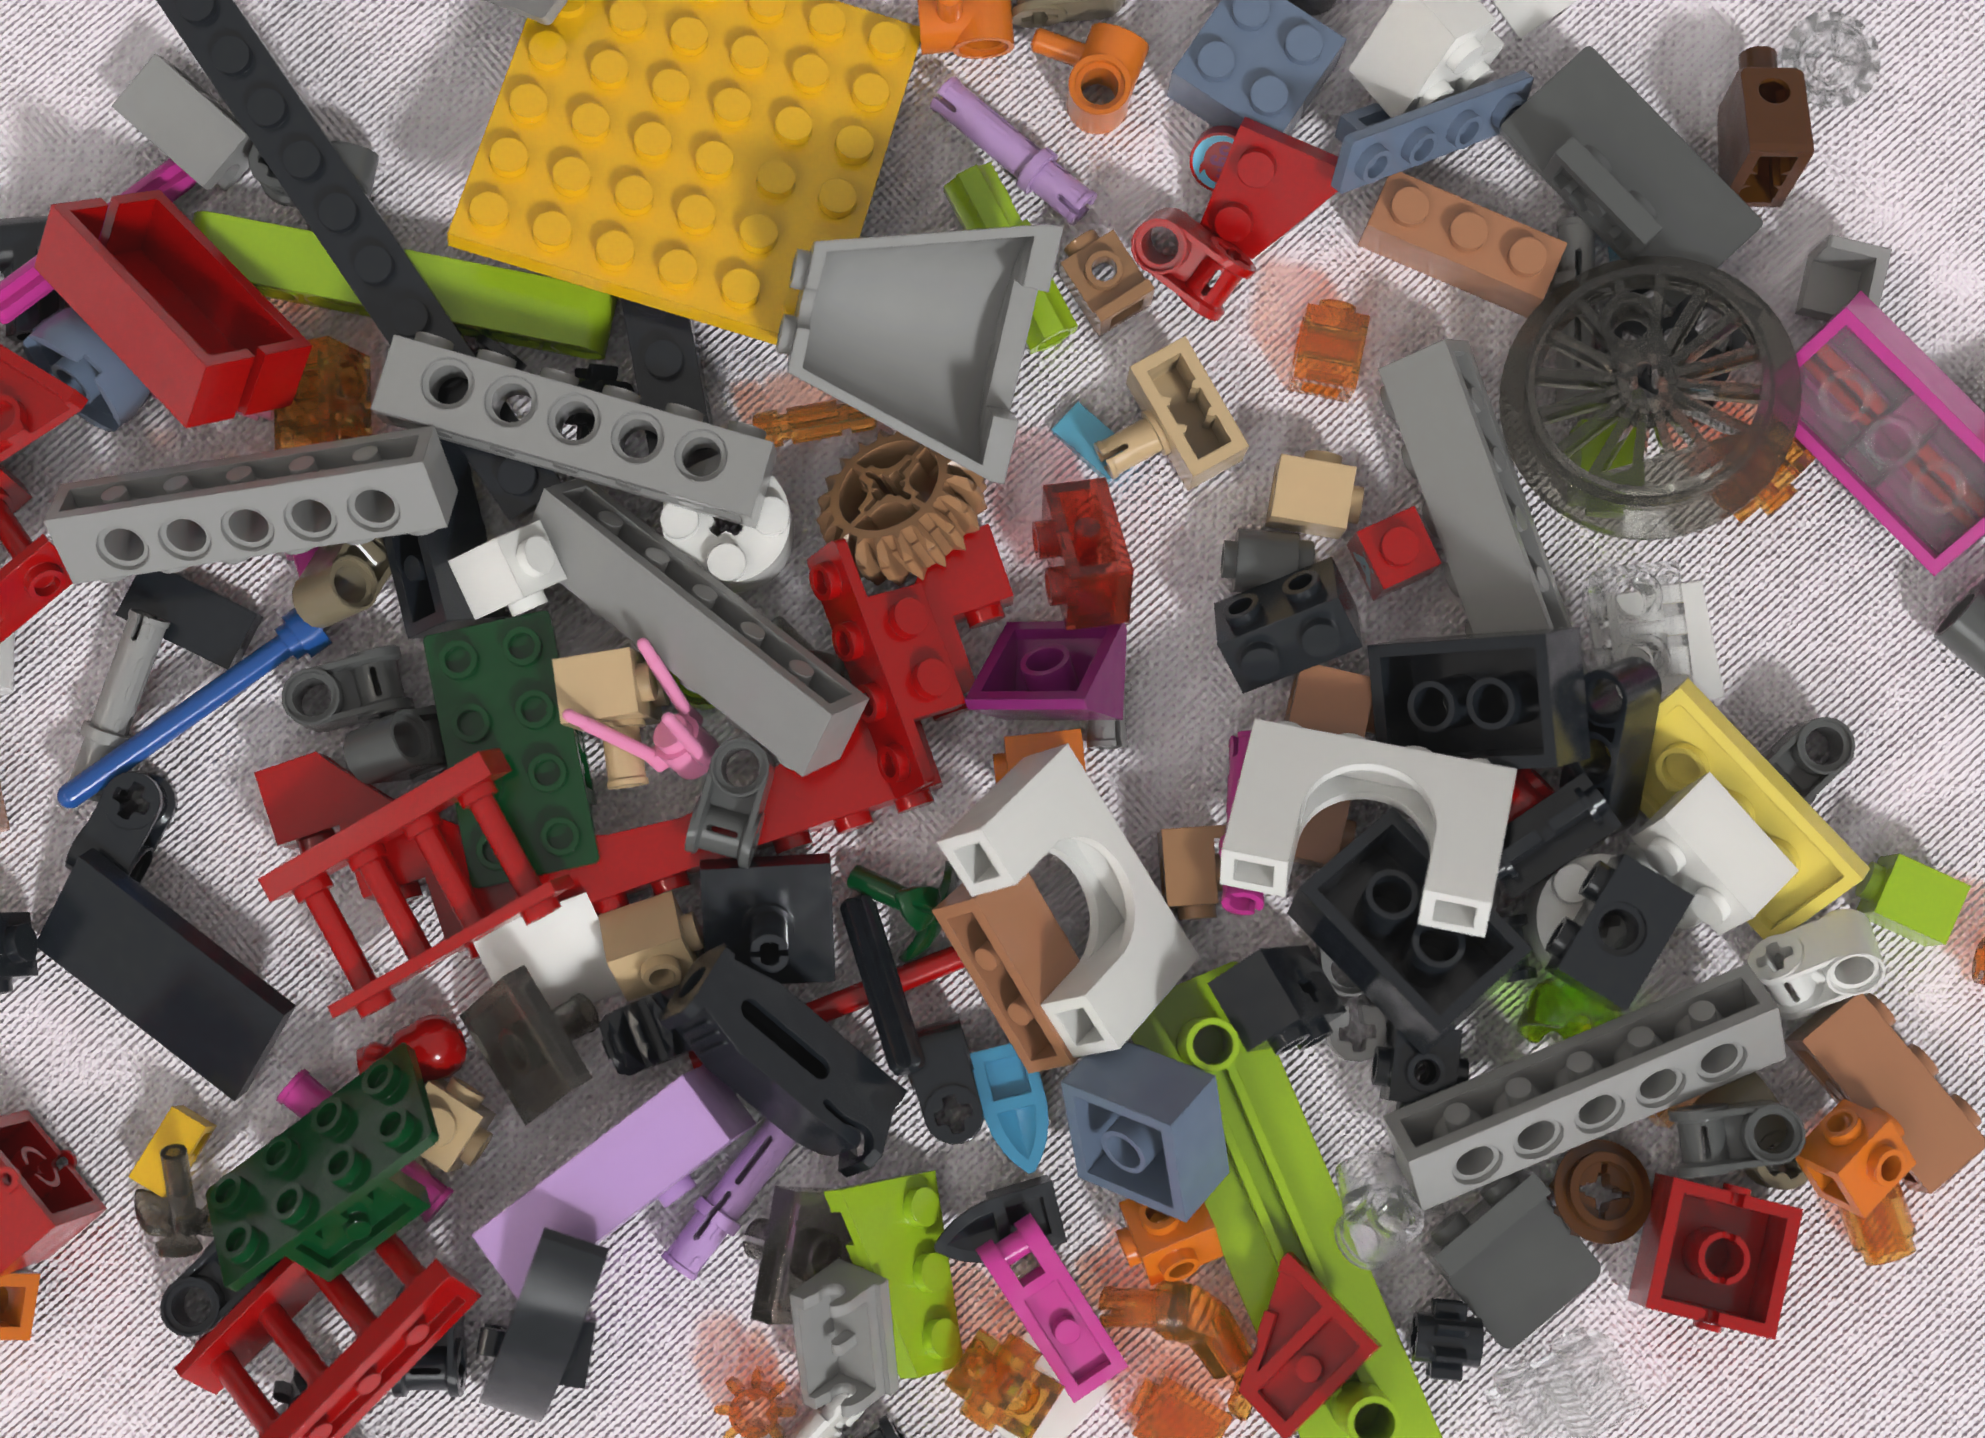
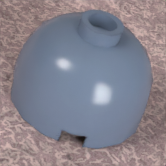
[22,307,150,432]

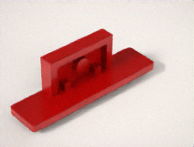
[807,538,966,799]

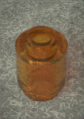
[1837,1183,1917,1266]

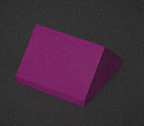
[965,620,1127,720]

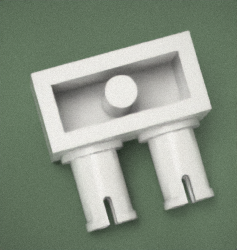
[1622,772,1799,936]

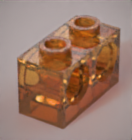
[274,336,372,450]

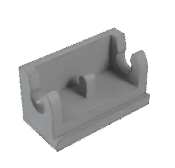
[112,53,253,191]
[789,1258,899,1417]

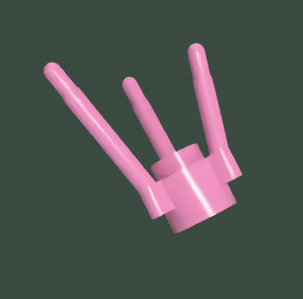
[562,638,719,780]

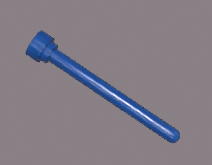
[57,607,333,809]

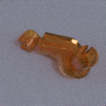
[1099,1279,1253,1421]

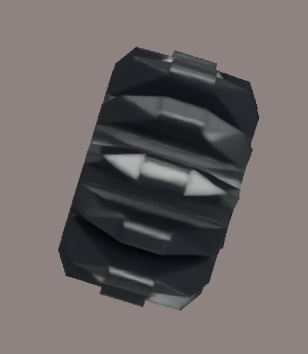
[598,985,693,1076]

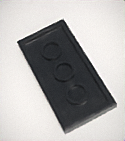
[37,848,296,1102]

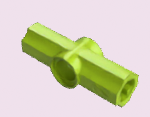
[943,162,1078,355]

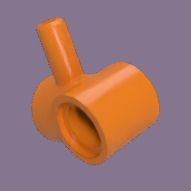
[918,0,1015,59]
[1031,23,1150,134]

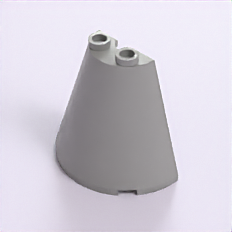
[776,224,1064,484]

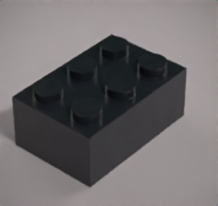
[1367,627,1591,769]
[1287,807,1533,1056]

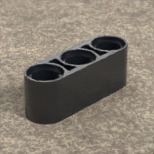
[1559,656,1662,841]

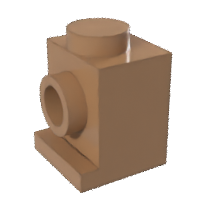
[1059,230,1155,337]
[1157,825,1226,920]

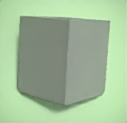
[1795,235,1892,322]

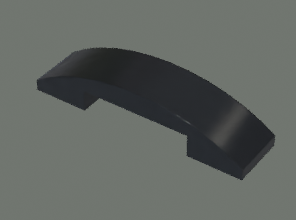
[478,1227,609,1422]

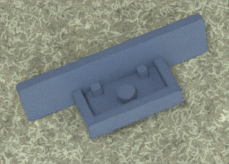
[1331,70,1534,194]

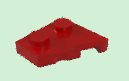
[1200,117,1338,259]
[1239,1252,1382,1438]

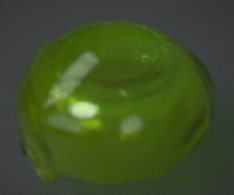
[1516,977,1623,1044]

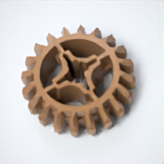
[816,429,987,587]

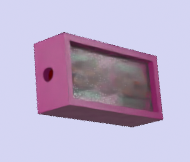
[1752,290,1985,576]

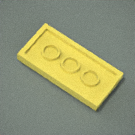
[1605,678,1870,940]

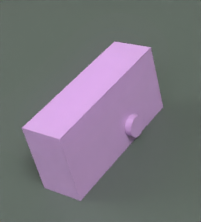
[471,1065,757,1299]

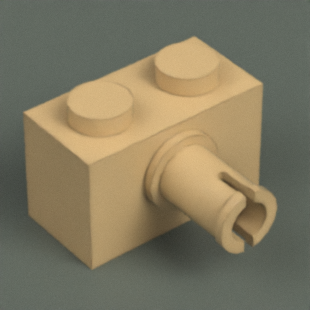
[1093,336,1249,491]
[552,647,670,790]

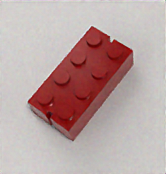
[34,189,313,428]

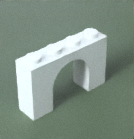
[1220,718,1517,938]
[937,743,1200,1058]

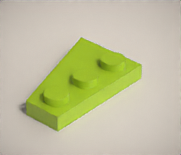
[823,1170,964,1379]

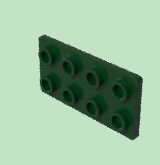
[423,611,600,889]
[205,1043,439,1292]

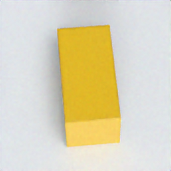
[128,1105,217,1198]

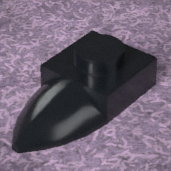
[934,1175,1067,1263]

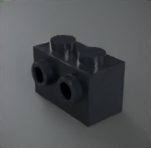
[1214,557,1363,694]

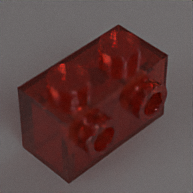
[1032,477,1133,631]

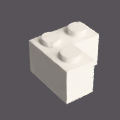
[1348,0,1505,118]

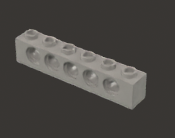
[371,332,777,529]
[43,425,458,584]
[1383,963,1787,1211]

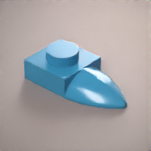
[969,1043,1049,1174]

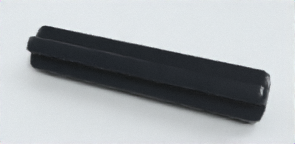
[840,894,926,1076]

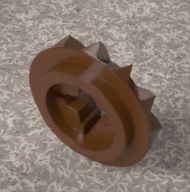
[1548,1139,1652,1245]

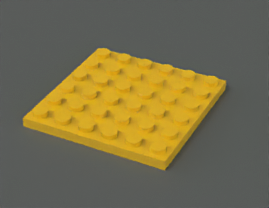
[447,0,921,345]

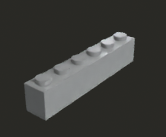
[1378,339,1588,675]
[530,478,869,777]

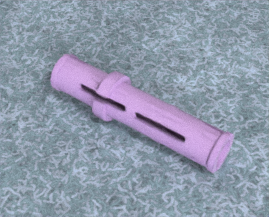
[930,76,1097,226]
[661,1119,796,1281]

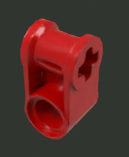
[1131,207,1256,321]

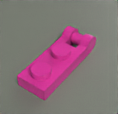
[975,1213,1129,1403]

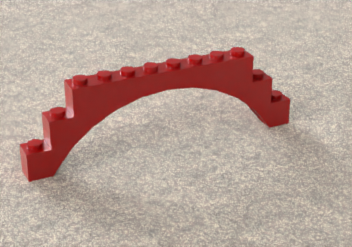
[254,524,1014,960]

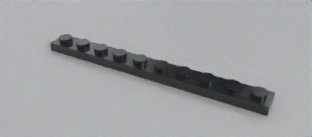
[156,0,563,524]

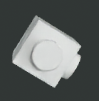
[448,520,567,620]

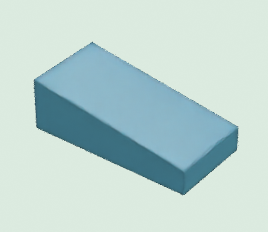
[1051,402,1122,484]

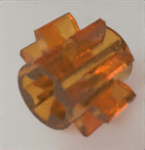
[714,1366,798,1438]

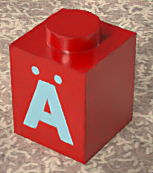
[1346,506,1442,601]

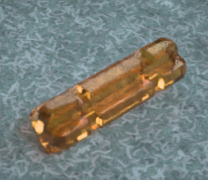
[752,399,877,447]

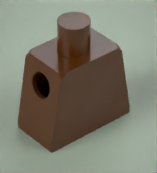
[1718,46,1814,207]

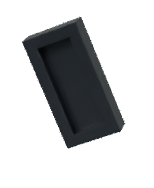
[115,571,263,670]

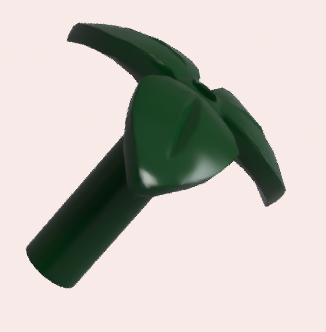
[847,860,956,963]

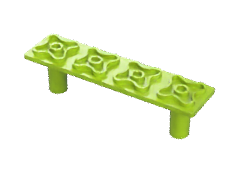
[1131,961,1442,1438]

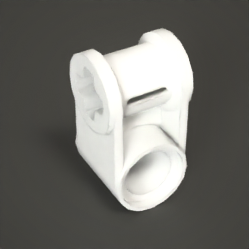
[1747,909,1886,1019]

